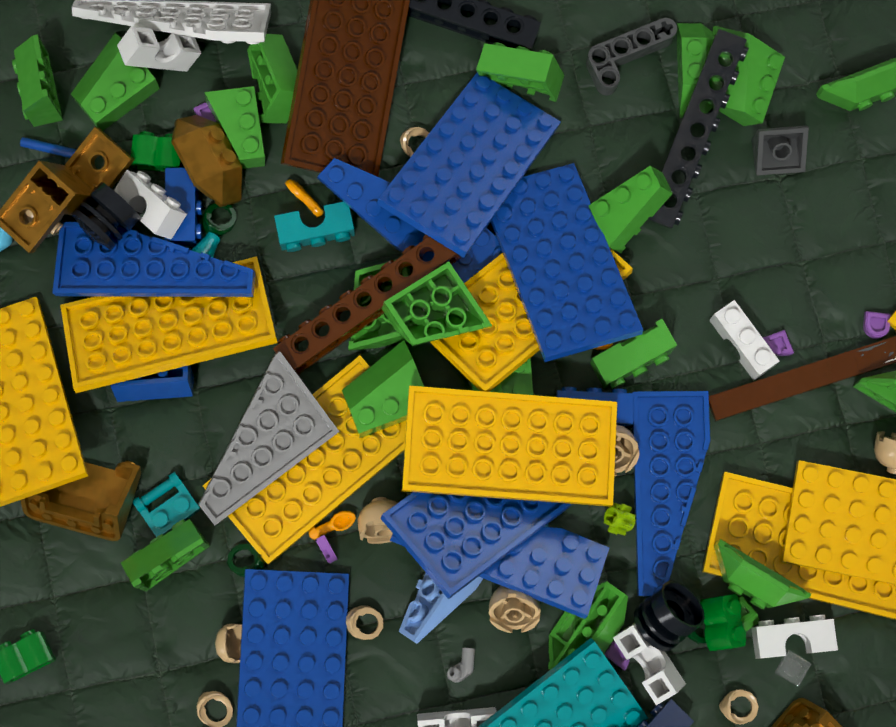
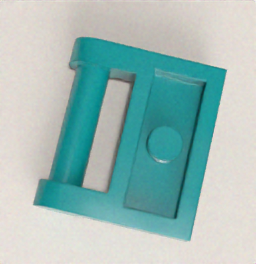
[132,471,201,537]

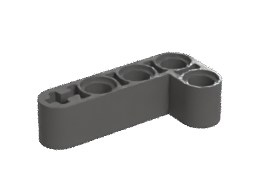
[586,18,677,96]

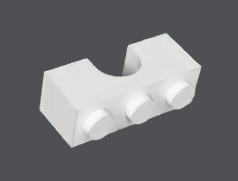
[117,26,201,72]
[114,170,187,239]
[709,300,780,381]
[751,615,838,659]
[613,623,686,705]
[417,707,496,727]

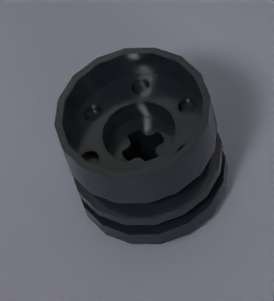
[71,182,141,250]
[634,581,705,651]

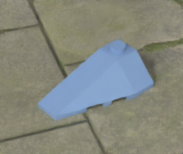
[399,572,483,644]

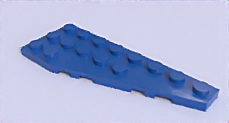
[317,158,503,283]
[52,222,255,297]
[632,391,710,596]
[390,527,609,619]

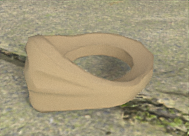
[400,127,429,157]
[346,605,383,640]
[719,690,759,725]
[196,691,233,727]

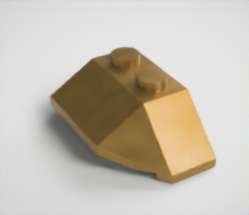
[171,115,242,207]

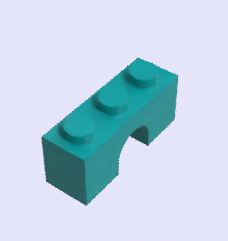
[274,202,355,252]

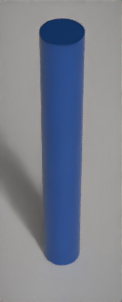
[20,137,77,158]

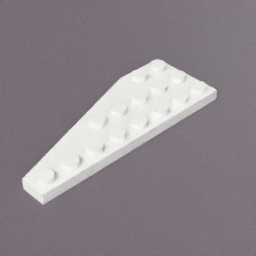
[72,0,271,44]

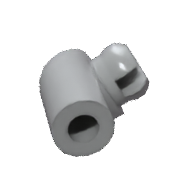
[447,648,475,683]

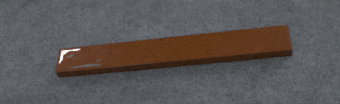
[709,336,896,422]

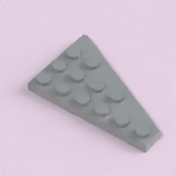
[199,351,339,526]

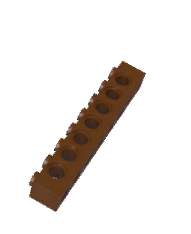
[273,235,461,375]

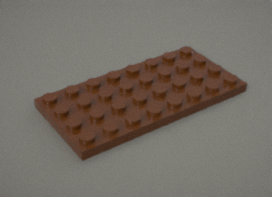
[281,0,410,177]

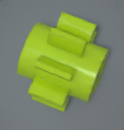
[604,503,636,536]

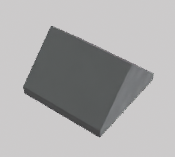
[752,126,809,175]

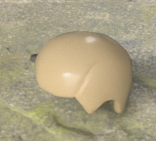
[215,624,242,663]

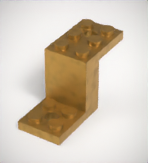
[0,127,134,253]

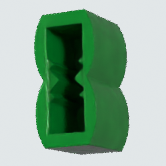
[131,131,182,172]
[700,594,746,651]
[0,629,56,684]

